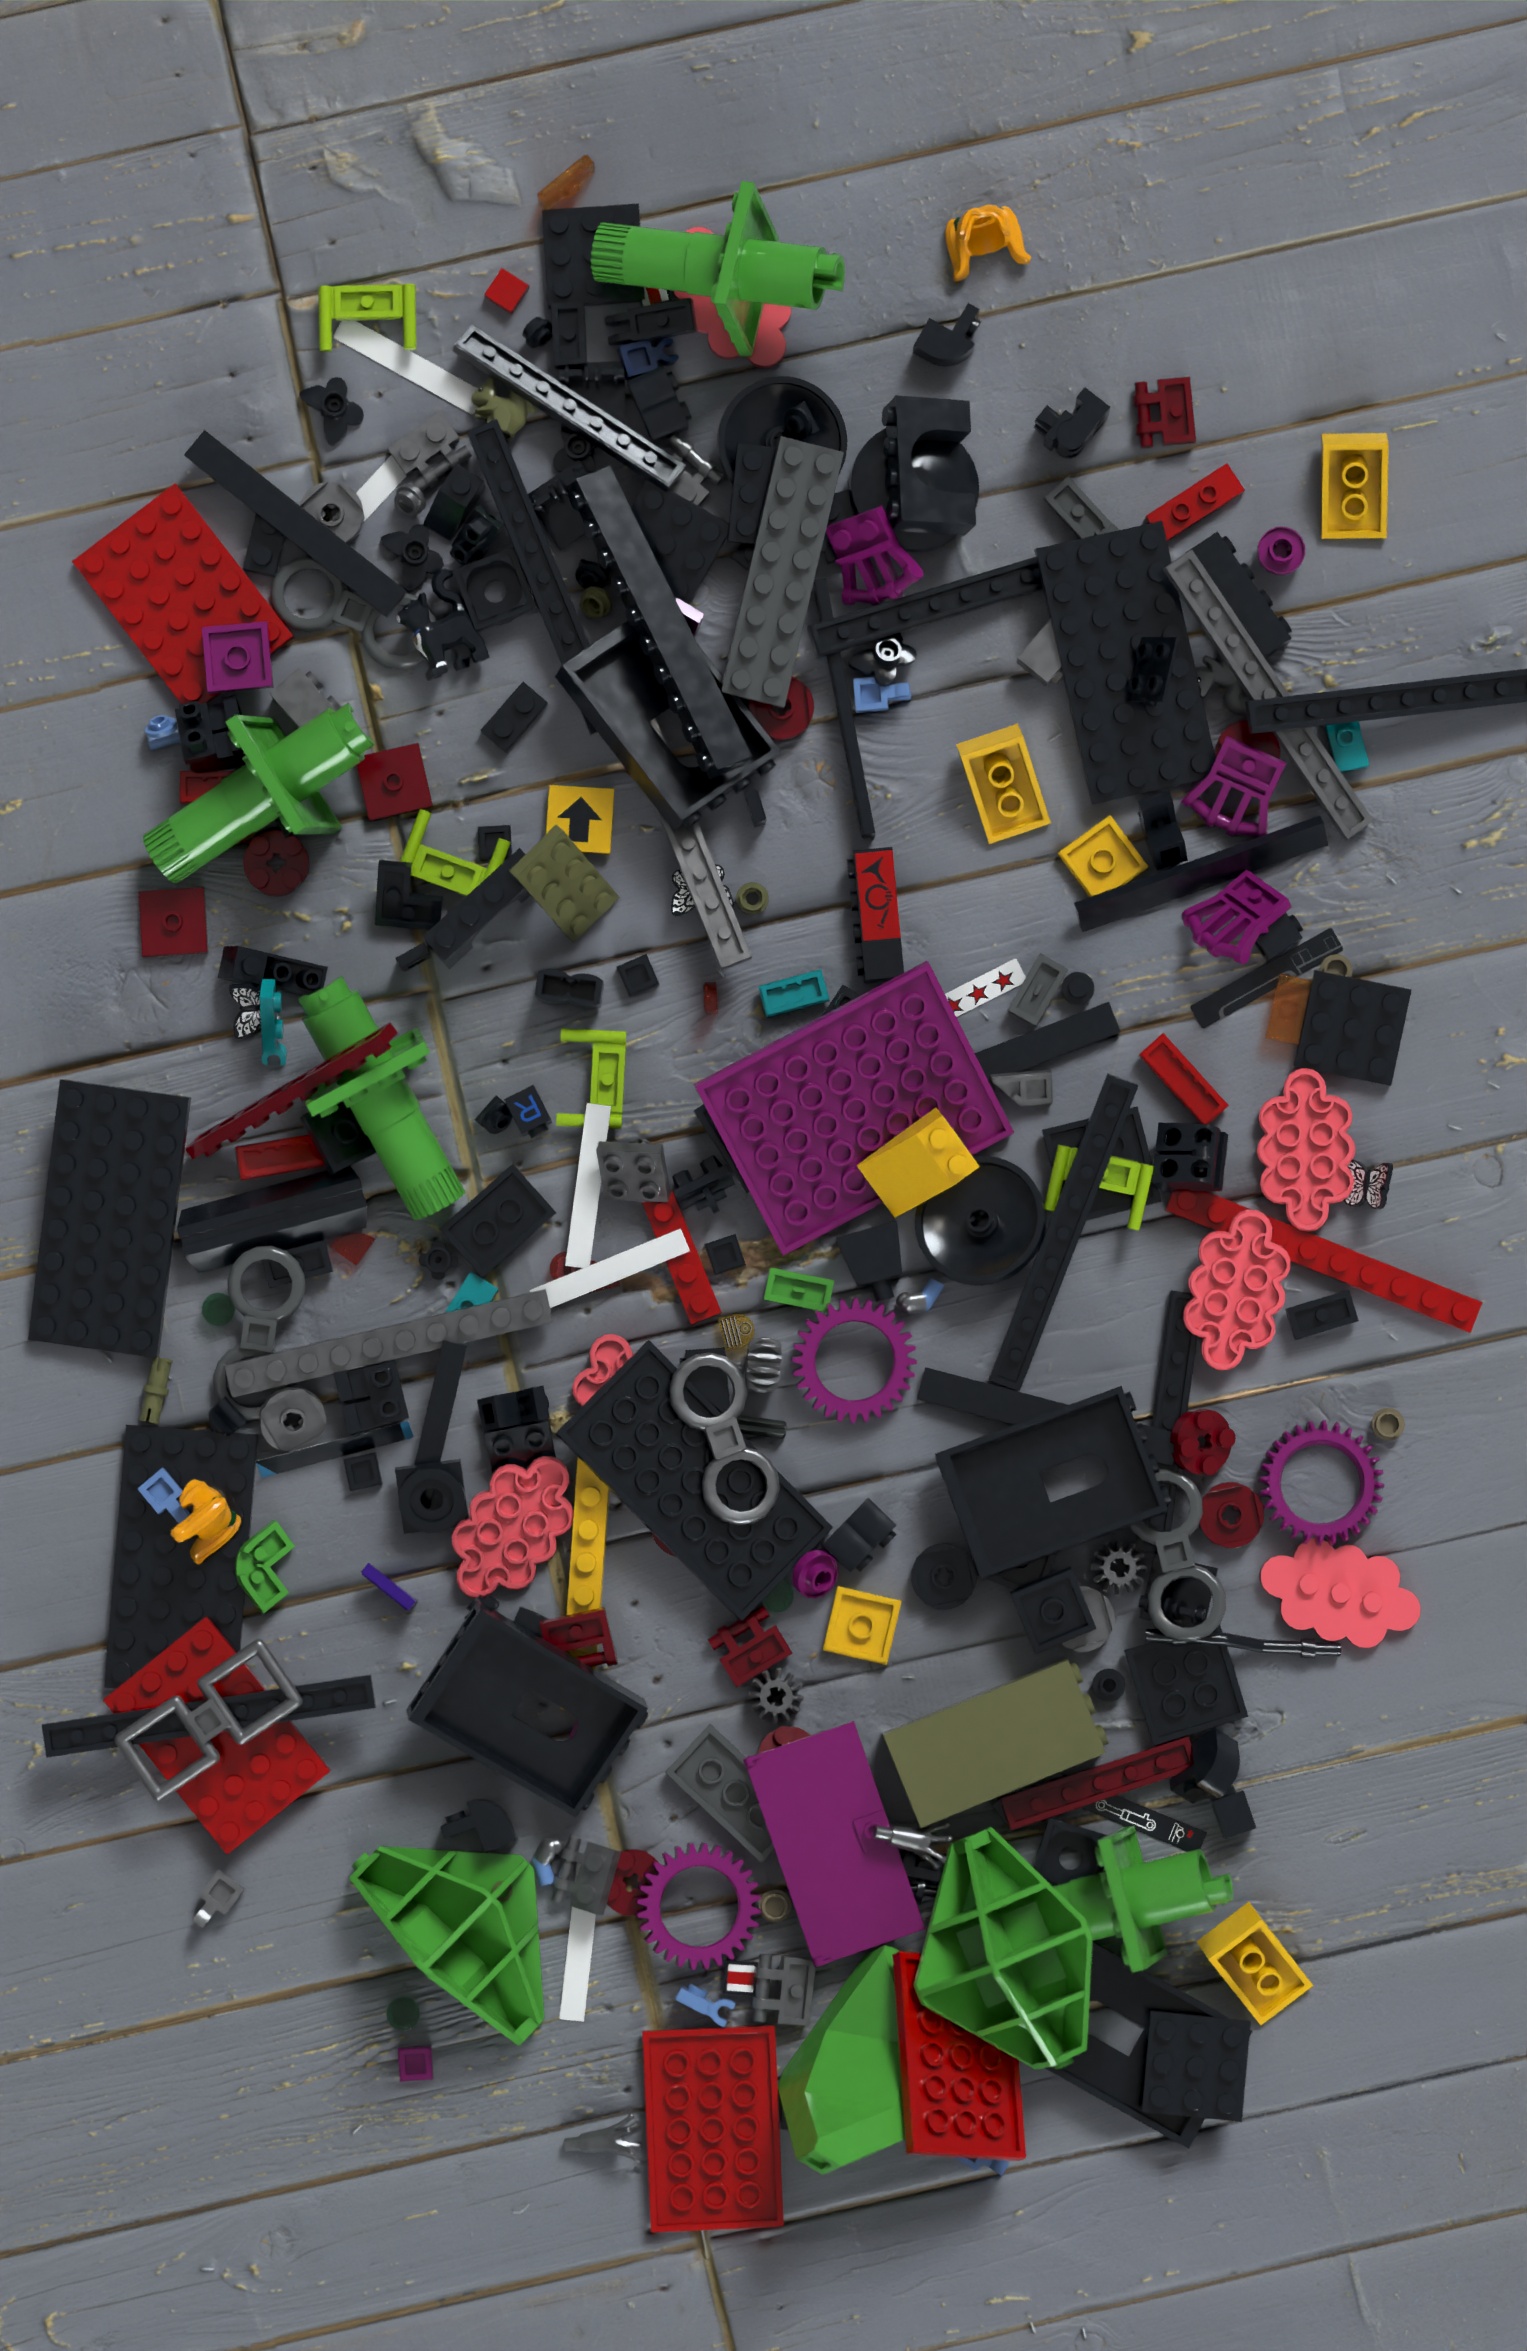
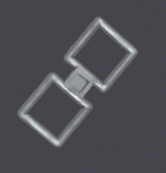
[114,1639,303,1801]

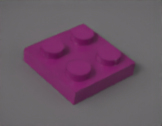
[202,621,274,694]

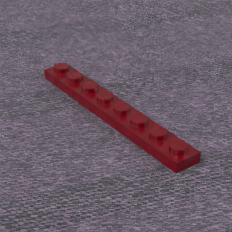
[185,1022,398,1160]

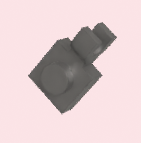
[192,1869,245,1929]

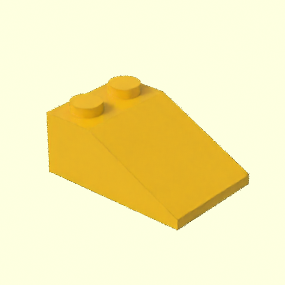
[1321,433,1389,539]
[956,723,1051,844]
[856,1107,980,1218]
[1196,1902,1313,2025]

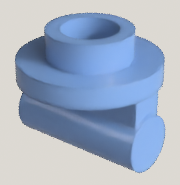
[145,715,181,750]

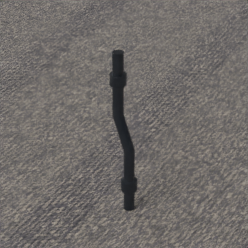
[1145,1627,1341,1659]

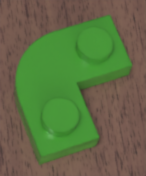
[235,1520,295,1613]

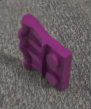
[826,505,923,606]
[1181,736,1286,837]
[1181,869,1291,964]

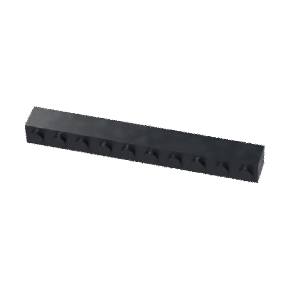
[569,466,752,780]

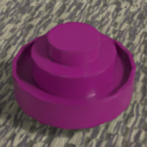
[1257,527,1305,575]
[792,1550,839,1599]

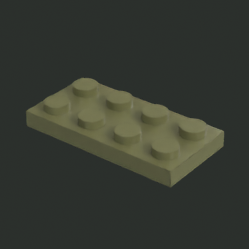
[510,825,620,943]

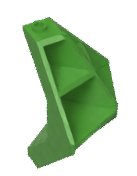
[913,1827,1093,2070]
[349,1846,545,2046]
[778,1945,905,2175]

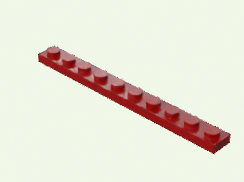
[1165,1189,1483,1333]

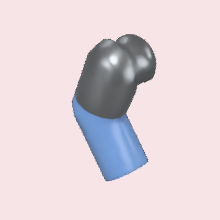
[896,1278,944,1314]
[532,1837,563,1887]

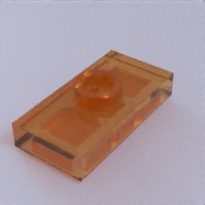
[537,155,595,210]
[1265,974,1311,1045]

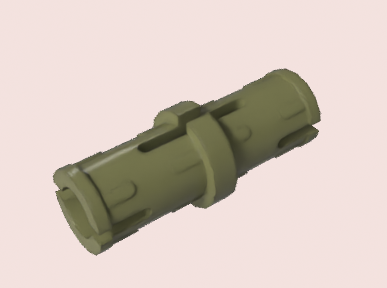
[139,1357,173,1424]

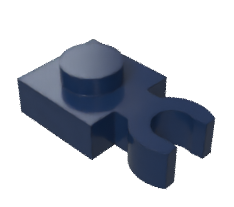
[617,338,679,380]

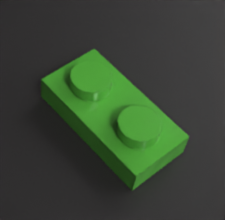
[764,1267,835,1313]

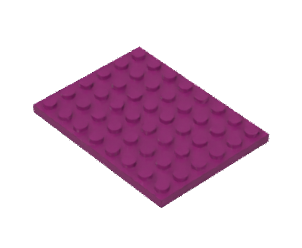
[693,961,1014,1256]

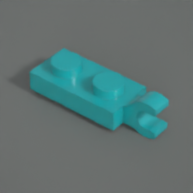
[259,979,287,1065]

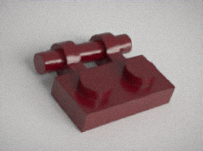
[1132,377,1196,448]
[707,1605,792,1688]

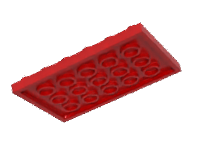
[72,483,294,704]
[103,1616,331,1854]
[893,1952,1026,2161]
[642,2025,784,2233]

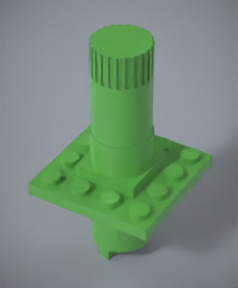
[591,181,845,357]
[143,702,375,884]
[298,976,465,1220]
[1052,1825,1234,1973]

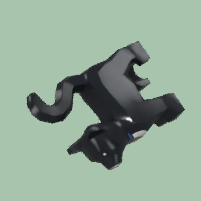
[396,569,490,681]

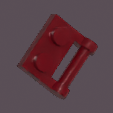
[540,1607,618,1667]

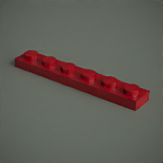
[1000,1736,1194,1830]

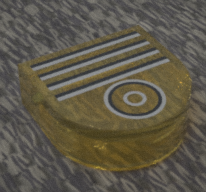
[718,1314,755,1351]

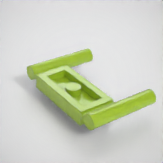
[318,283,417,352]
[400,809,511,896]
[556,1028,627,1129]
[1044,1145,1154,1230]

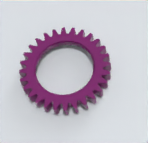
[791,1297,917,1423]
[1258,1420,1384,1546]
[635,1842,761,1970]

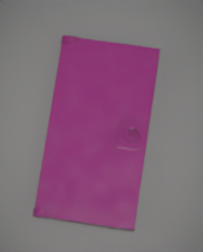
[743,1721,925,1967]

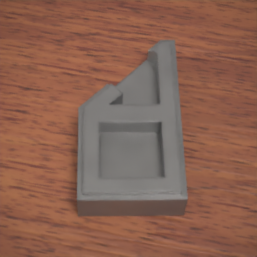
[990,1069,1053,1106]

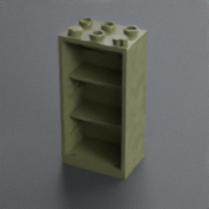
[882,1659,1109,1828]

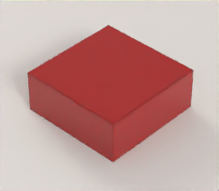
[484,268,529,315]

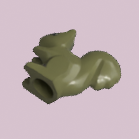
[471,377,538,442]

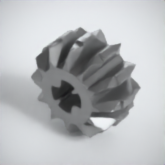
[745,1337,782,1393]
[1091,1540,1147,1596]
[748,1668,804,1724]

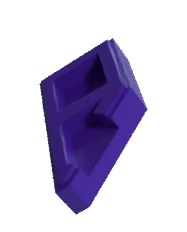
[361,1563,417,1610]

